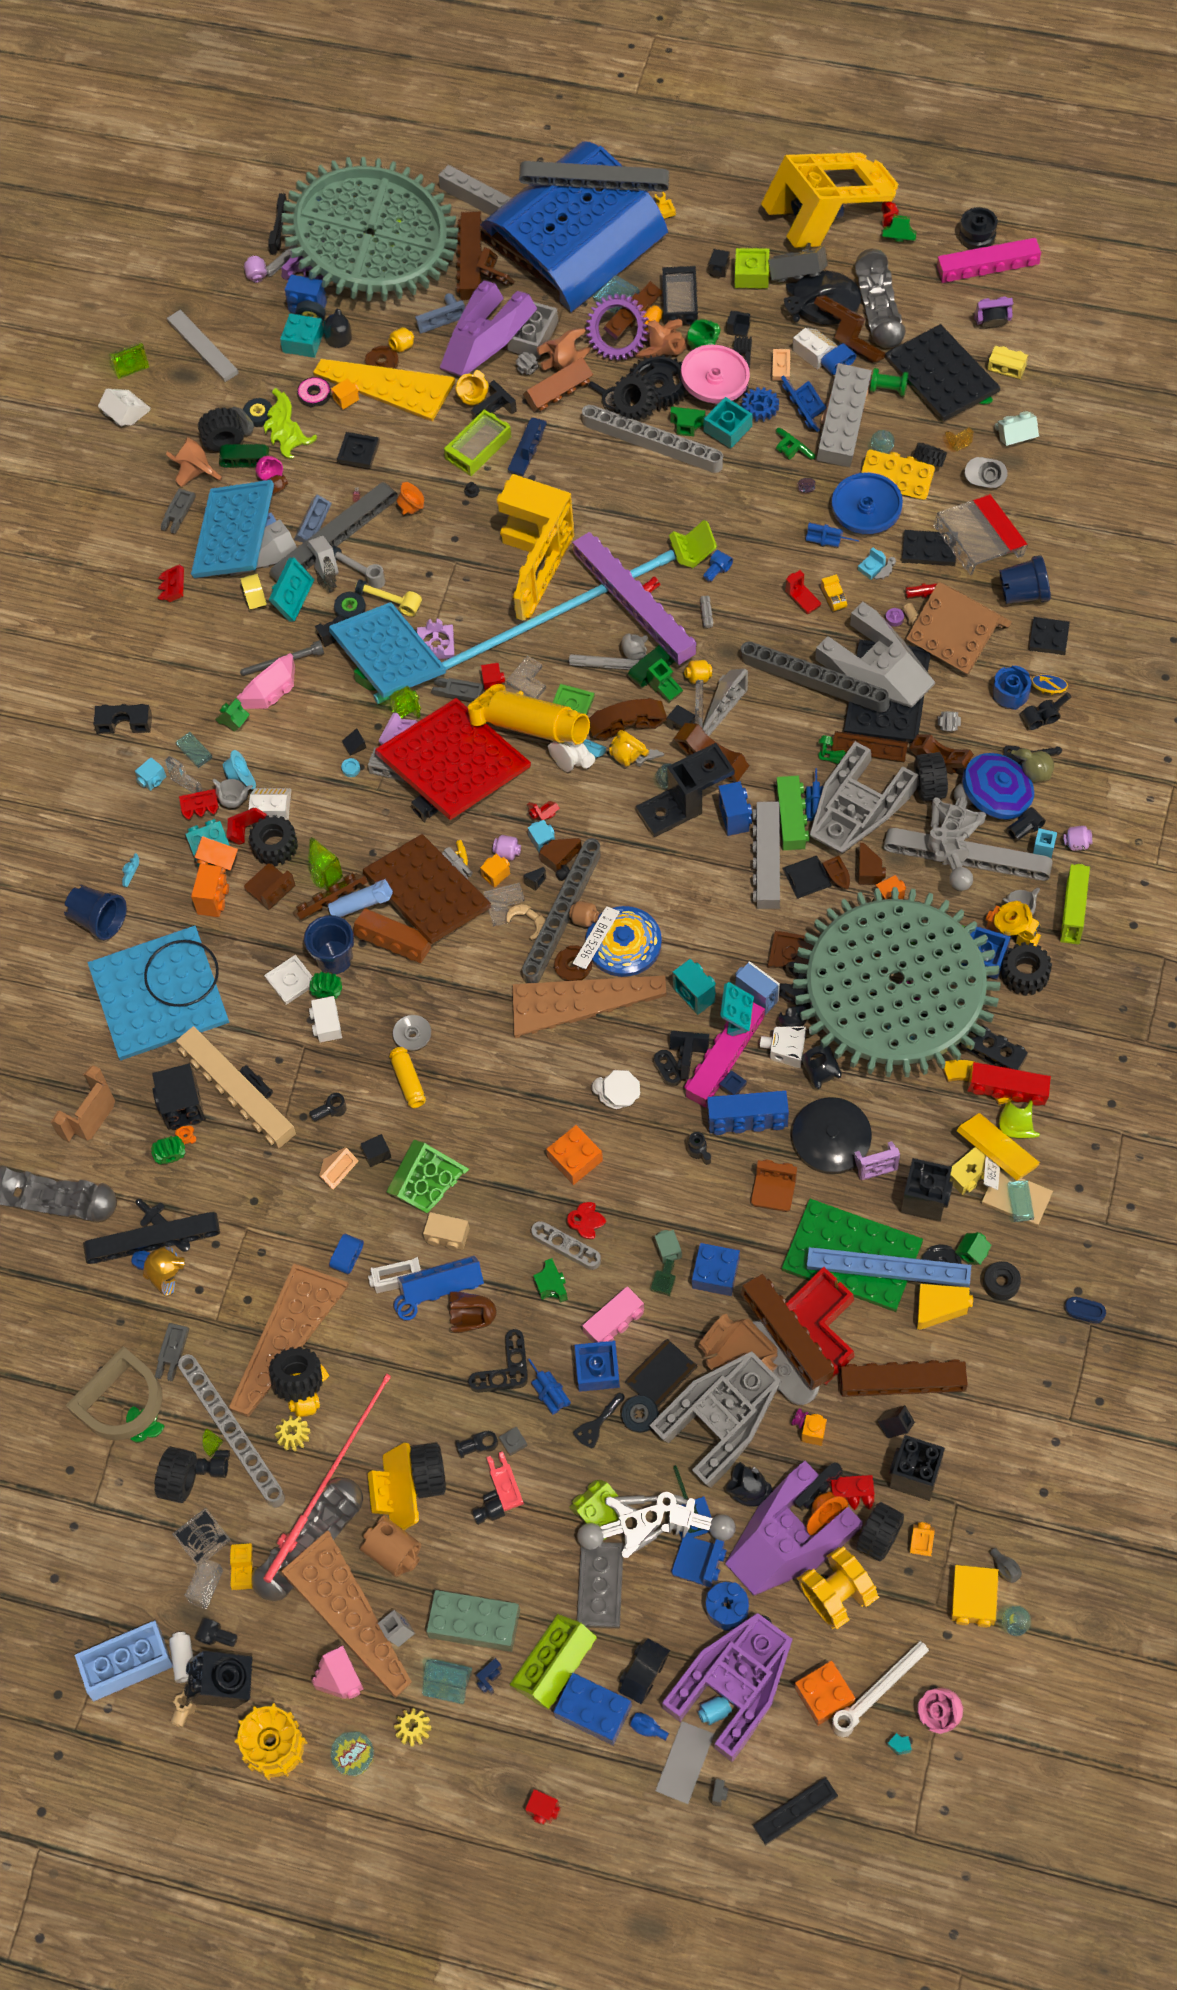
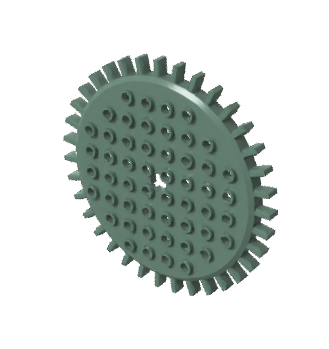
[281,157,458,301]
[793,887,1001,1077]

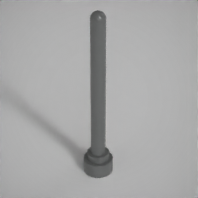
[240,640,324,676]

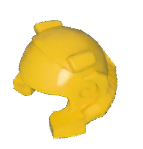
[455,370,488,405]
[609,730,649,766]

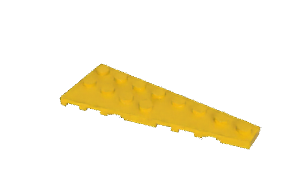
[313,359,456,422]

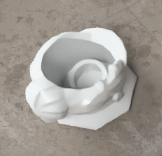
[548,741,596,773]
[592,1070,641,1109]

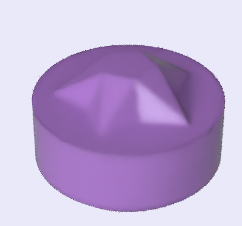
[886,608,904,627]

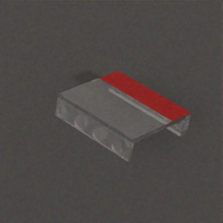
[934,494,1028,575]

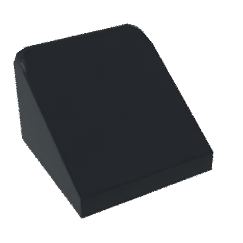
[342,729,366,756]
[523,867,546,891]

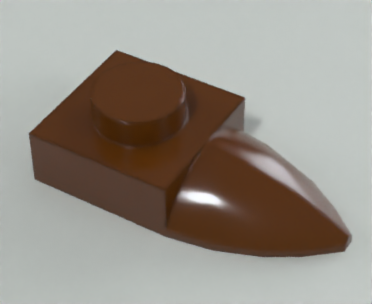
[822,856,850,890]

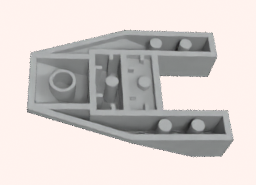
[816,602,935,708]
[810,742,919,854]
[649,1351,781,1488]

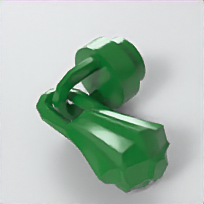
[818,735,846,764]

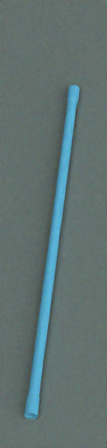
[373,550,676,704]

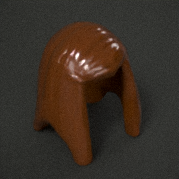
[449,1292,497,1333]

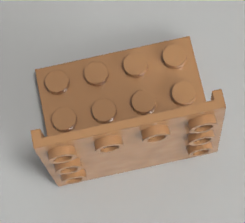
[906,582,1012,674]

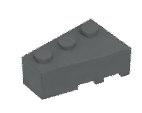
[768,245,828,282]

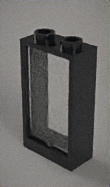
[662,266,698,326]

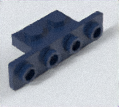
[508,417,547,476]

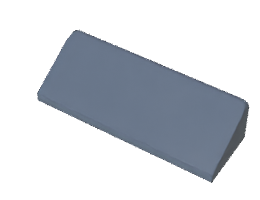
[294,494,332,543]

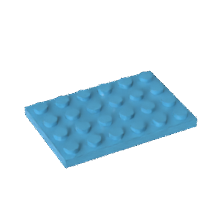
[191,480,274,578]
[329,602,446,698]

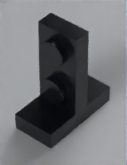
[471,380,517,421]
[670,1030,710,1079]

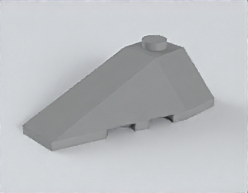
[229,519,297,576]
[703,669,748,736]

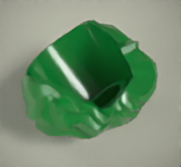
[687,319,720,350]

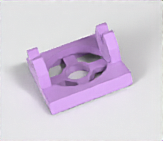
[417,619,455,659]
[854,1142,900,1181]

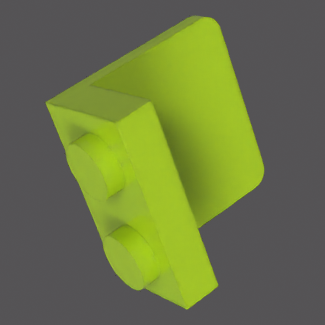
[669,520,717,568]
[569,1479,629,1540]

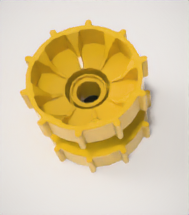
[797,1546,879,1629]
[234,1703,307,1780]

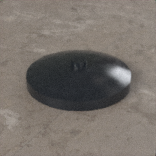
[793,270,861,325]
[792,1097,872,1174]

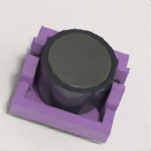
[974,297,1013,328]

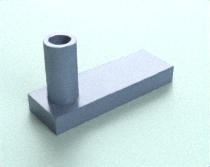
[415,293,465,333]

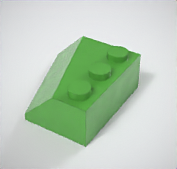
[387,1140,469,1213]

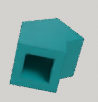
[887,1733,912,1755]

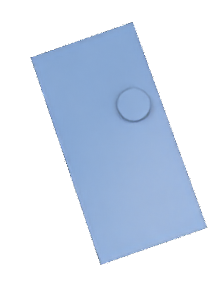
[75,1621,173,1701]

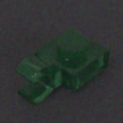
[651,1259,676,1296]

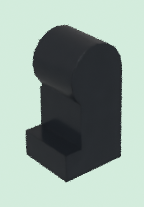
[315,616,346,647]

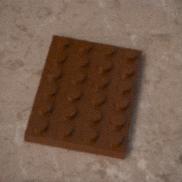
[363,834,491,944]

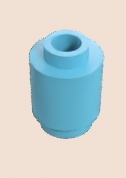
[698,1696,732,1725]

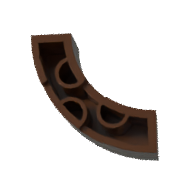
[589,698,667,741]
[673,723,749,782]

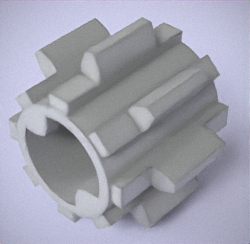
[516,352,538,375]
[938,711,961,731]

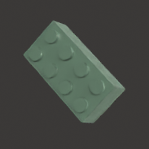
[427,1590,520,1652]

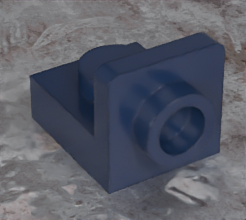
[476,1658,502,1695]

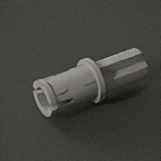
[442,847,473,879]

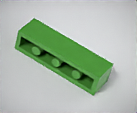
[776,775,809,851]

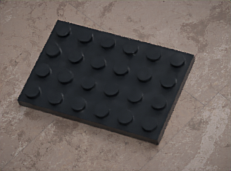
[884,324,1000,422]
[844,639,931,743]

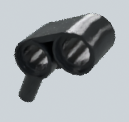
[1021,692,1071,730]

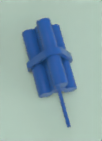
[806,523,859,548]
[805,768,824,821]
[528,1358,571,1415]

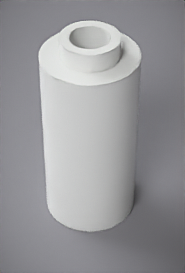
[169,1632,193,1683]

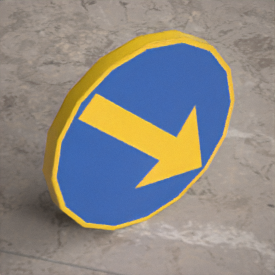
[1031,674,1068,695]

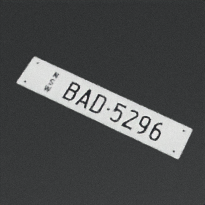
[573,906,620,969]
[984,1156,1000,1190]

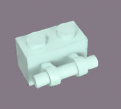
[994,411,1039,446]

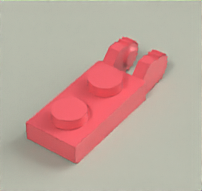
[486,1451,524,1512]

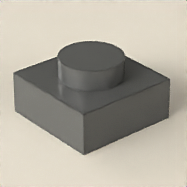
[499,1426,527,1456]
[712,1779,728,1807]

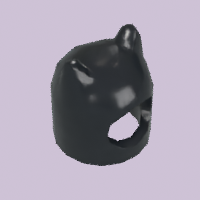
[323,308,352,348]
[801,1045,842,1089]

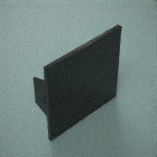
[782,855,832,899]

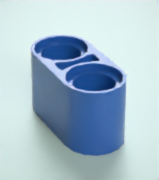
[821,344,856,375]
[329,1234,364,1274]

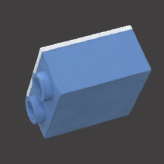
[735,961,779,1015]

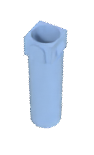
[328,879,393,917]

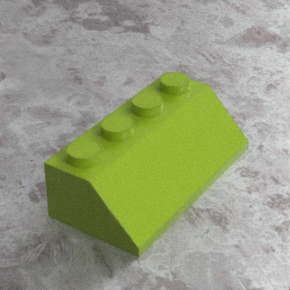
[510,1614,597,1709]

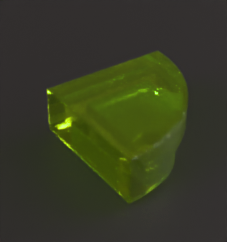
[202,1428,223,1458]

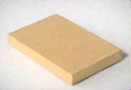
[982,1169,1053,1227]

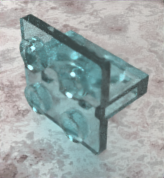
[422,1659,472,1704]

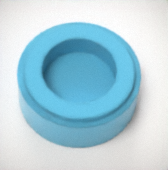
[341,758,360,777]

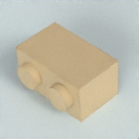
[423,1212,470,1250]

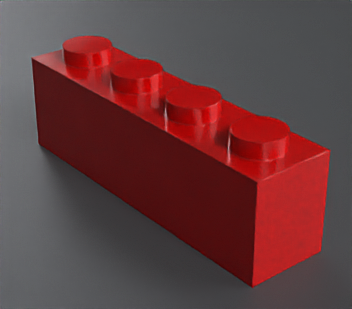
[967,1062,1051,1106]

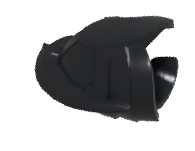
[726,1462,773,1507]

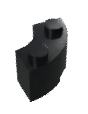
[619,1638,670,1705]

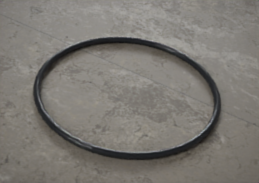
[144,940,219,1007]

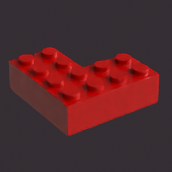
[786,1267,855,1385]

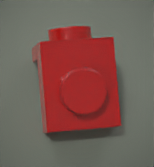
[881,201,899,227]
[527,801,560,821]

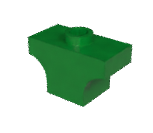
[882,215,917,242]
[670,407,706,437]
[215,698,250,732]
[533,1258,568,1303]

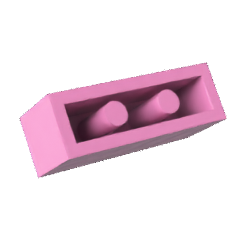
[582,1286,644,1343]

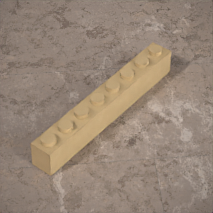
[176,1026,296,1149]

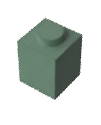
[655,1230,682,1264]

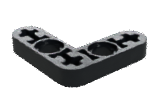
[468,1329,528,1393]

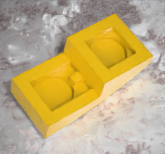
[230,1543,253,1590]

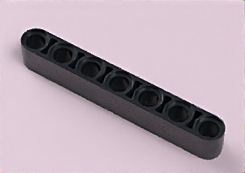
[83,1212,220,1264]

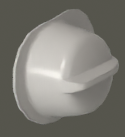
[965,457,1007,488]

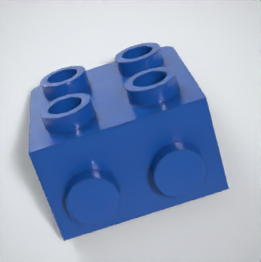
[672,1536,727,1588]

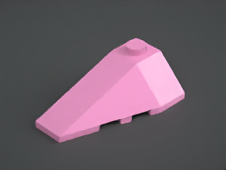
[312,1646,363,1699]

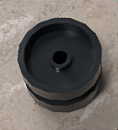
[959,207,998,250]

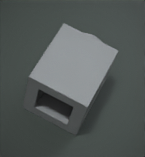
[378,1610,415,1647]

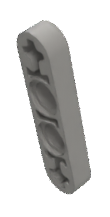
[532,1221,601,1270]

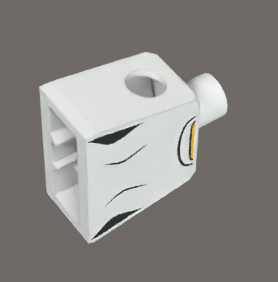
[760,1026,806,1068]

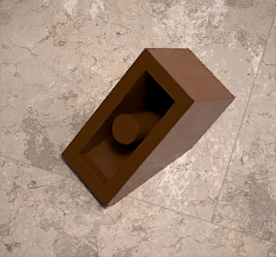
[540,838,582,873]
[859,843,886,885]

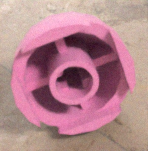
[918,1687,963,1734]

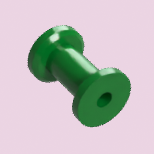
[870,368,909,397]

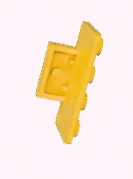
[861,450,935,500]
[367,1443,419,1530]

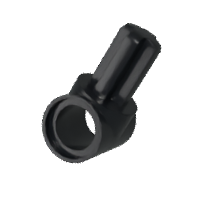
[309,1093,347,1122]
[194,1618,238,1647]

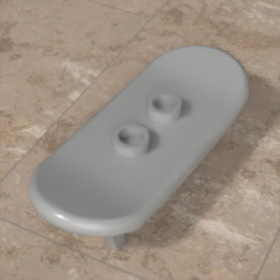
[752,1321,820,1405]

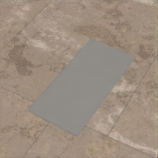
[656,1721,714,1804]

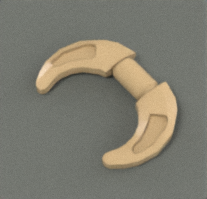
[506,904,545,940]

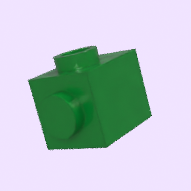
[955,1232,992,1265]

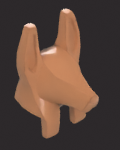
[635,319,686,359]
[537,328,590,371]
[166,437,222,487]

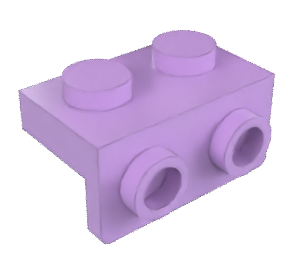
[379,713,417,745]

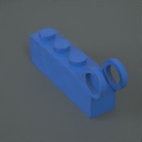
[394,1256,484,1320]

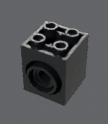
[152,1063,206,1130]
[901,1158,953,1222]
[889,1435,945,1501]
[184,1651,253,1708]

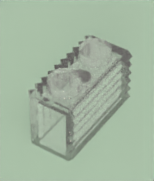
[184,1557,223,1609]

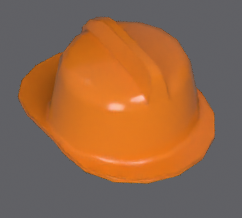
[397,482,424,515]
[807,1491,848,1536]

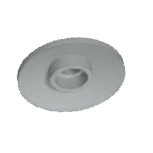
[393,1015,431,1051]

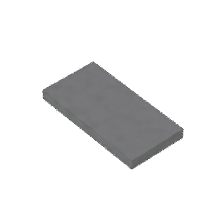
[577,1542,624,1629]

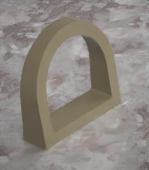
[65,1346,162,1440]

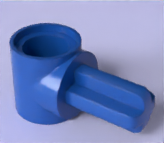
[703,550,733,582]

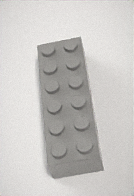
[817,363,872,467]

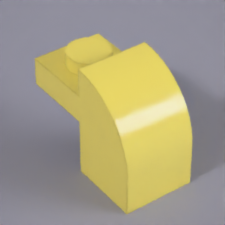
[240,574,267,609]

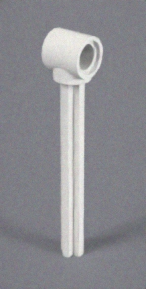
[832,1641,929,1737]

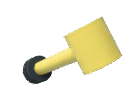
[355,579,422,617]

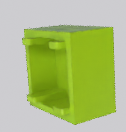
[735,248,769,288]

